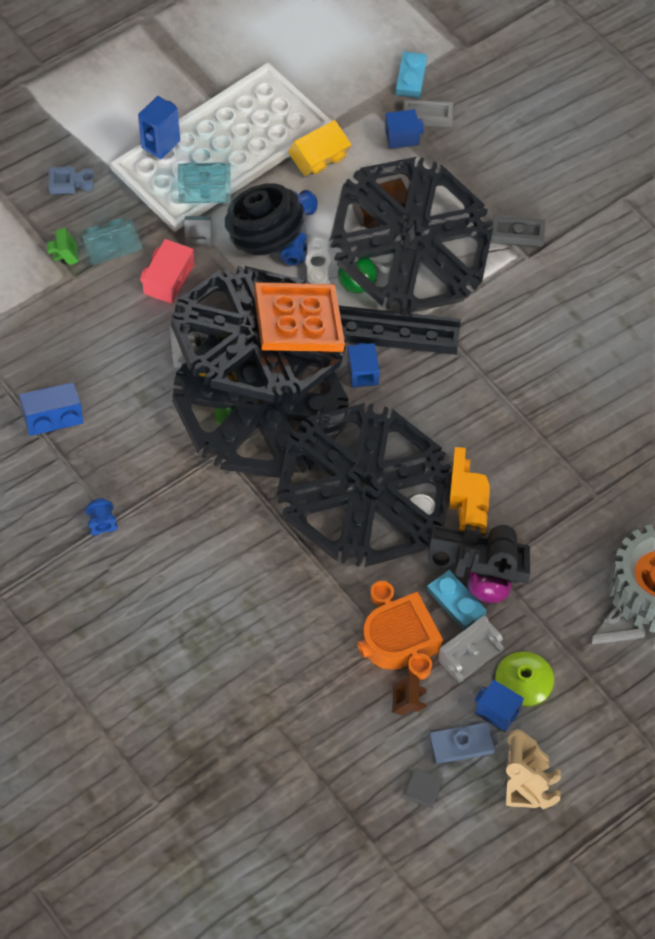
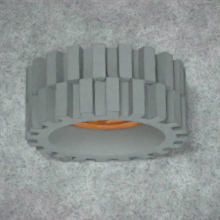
[608,525,655,633]

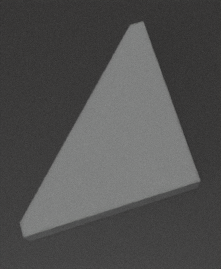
[591,606,645,644]

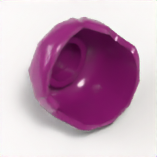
[467,570,512,604]

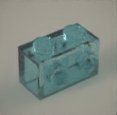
[178,162,231,204]

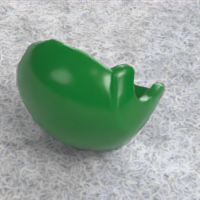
[338,258,377,294]

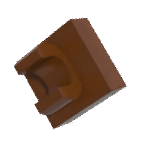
[392,675,427,715]

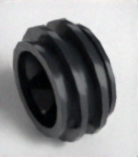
[225,183,304,255]

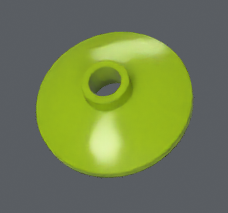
[495,652,554,707]

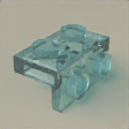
[80,217,143,267]

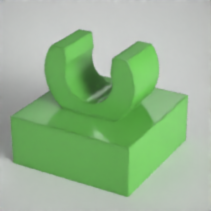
[47,228,79,266]

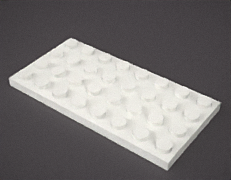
[110,63,332,232]

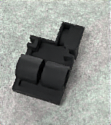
[428,524,530,584]

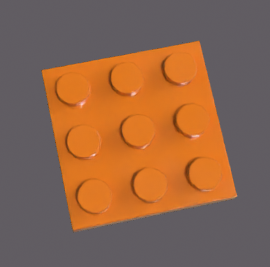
[254,282,345,352]

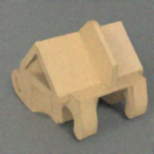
[506,730,561,809]

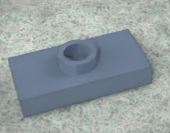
[429,722,495,764]

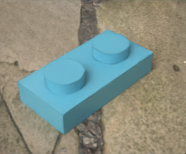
[396,51,427,98]
[427,570,487,631]

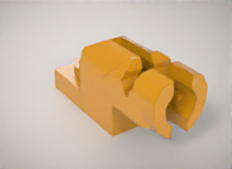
[449,447,490,536]

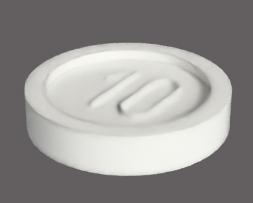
[410,494,435,515]

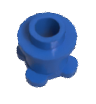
[293,190,318,215]
[279,233,307,266]
[85,498,118,535]

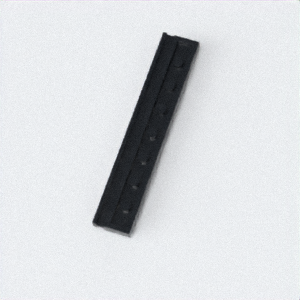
[338,305,461,355]

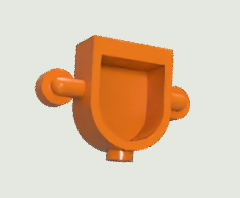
[357,581,443,680]

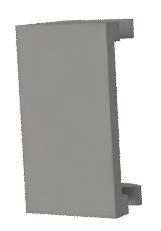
[438,615,504,684]

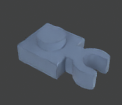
[49,167,94,194]

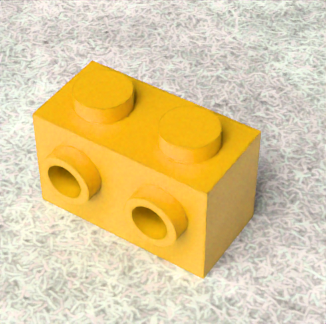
[288,120,352,177]

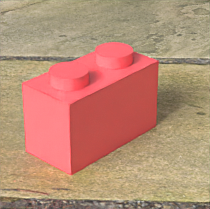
[140,239,195,304]

